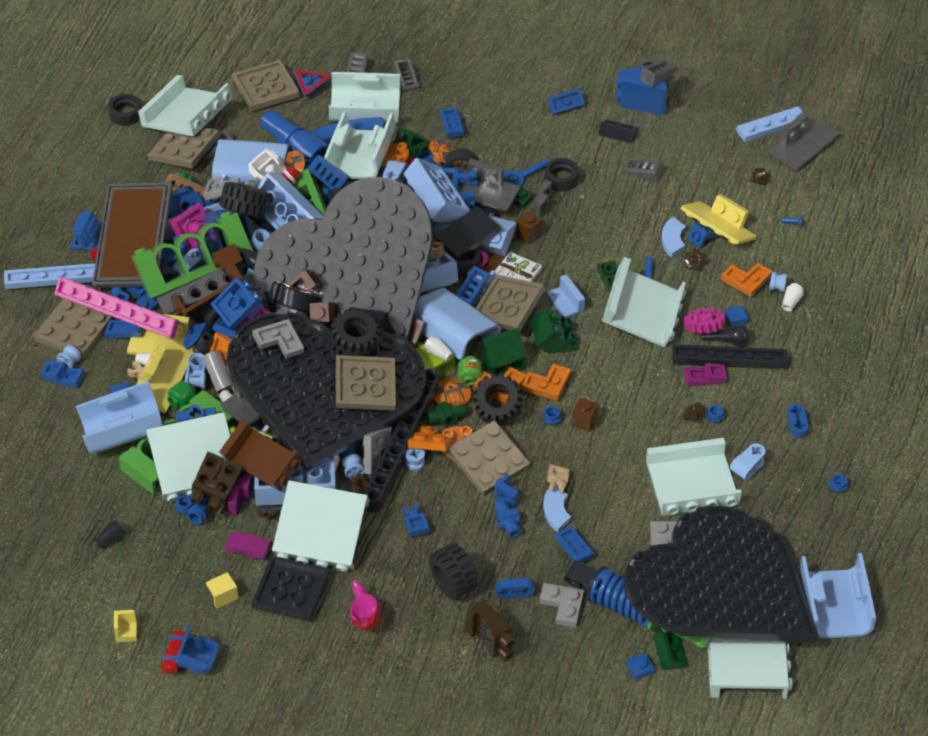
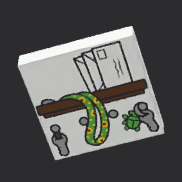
[495,252,542,282]

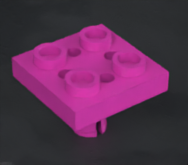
[169,203,208,254]

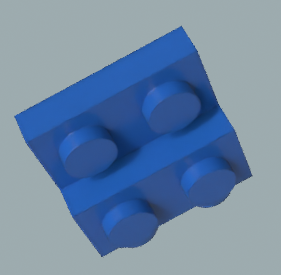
[211,277,264,330]

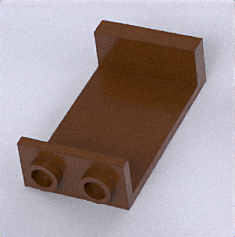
[172,263,243,317]
[219,420,303,492]

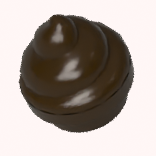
[750,167,769,185]

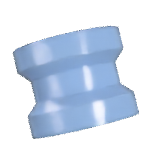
[769,272,787,292]
[56,345,81,368]
[405,448,425,471]
[342,454,364,479]

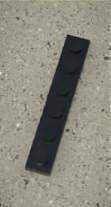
[672,344,788,368]

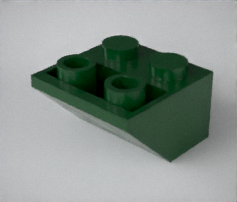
[531,306,578,354]
[482,328,527,376]

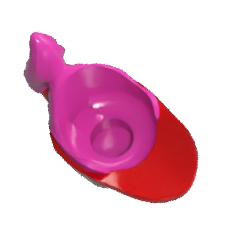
[350,580,382,631]

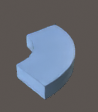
[662,217,686,258]
[543,487,571,532]

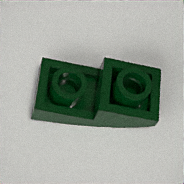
[597,260,618,294]

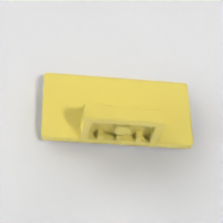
[681,194,756,245]
[127,314,209,355]
[136,335,194,414]

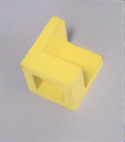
[206,572,238,608]
[114,610,137,642]

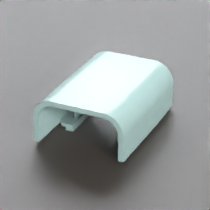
[329,72,400,123]
[324,112,396,179]

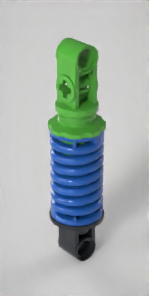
[563,560,710,648]

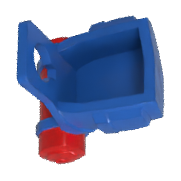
[70,211,101,262]
[161,626,219,674]

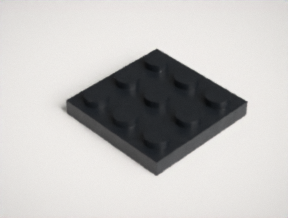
[251,555,330,622]

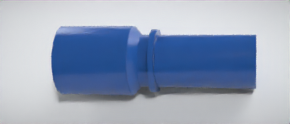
[260,110,329,170]

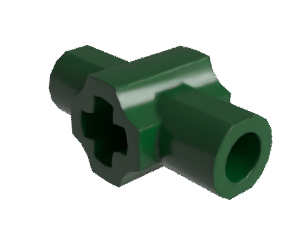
[426,401,467,427]

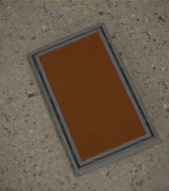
[92,182,173,288]

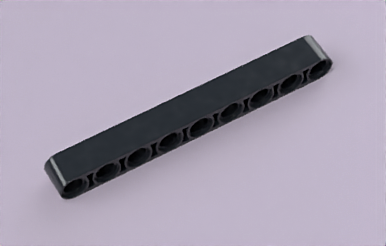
[364,369,439,513]

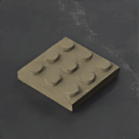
[232,60,300,111]
[148,127,221,169]
[476,275,545,331]
[33,298,112,359]
[336,355,396,411]
[447,420,530,495]

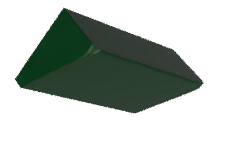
[654,629,687,670]

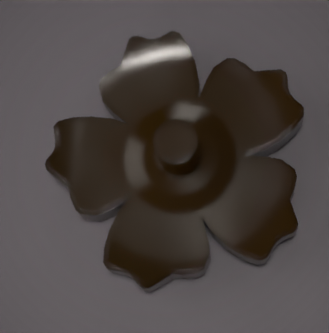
[684,249,707,271]
[683,402,705,422]
[350,474,370,494]
[257,506,282,519]

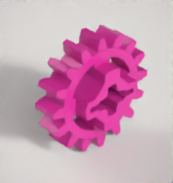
[684,308,725,334]

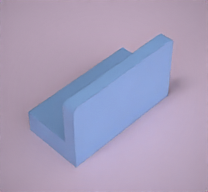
[547,274,585,318]

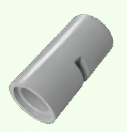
[202,350,233,393]

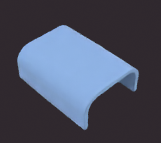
[212,139,290,188]
[414,288,501,360]
[76,381,163,455]
[800,553,876,639]

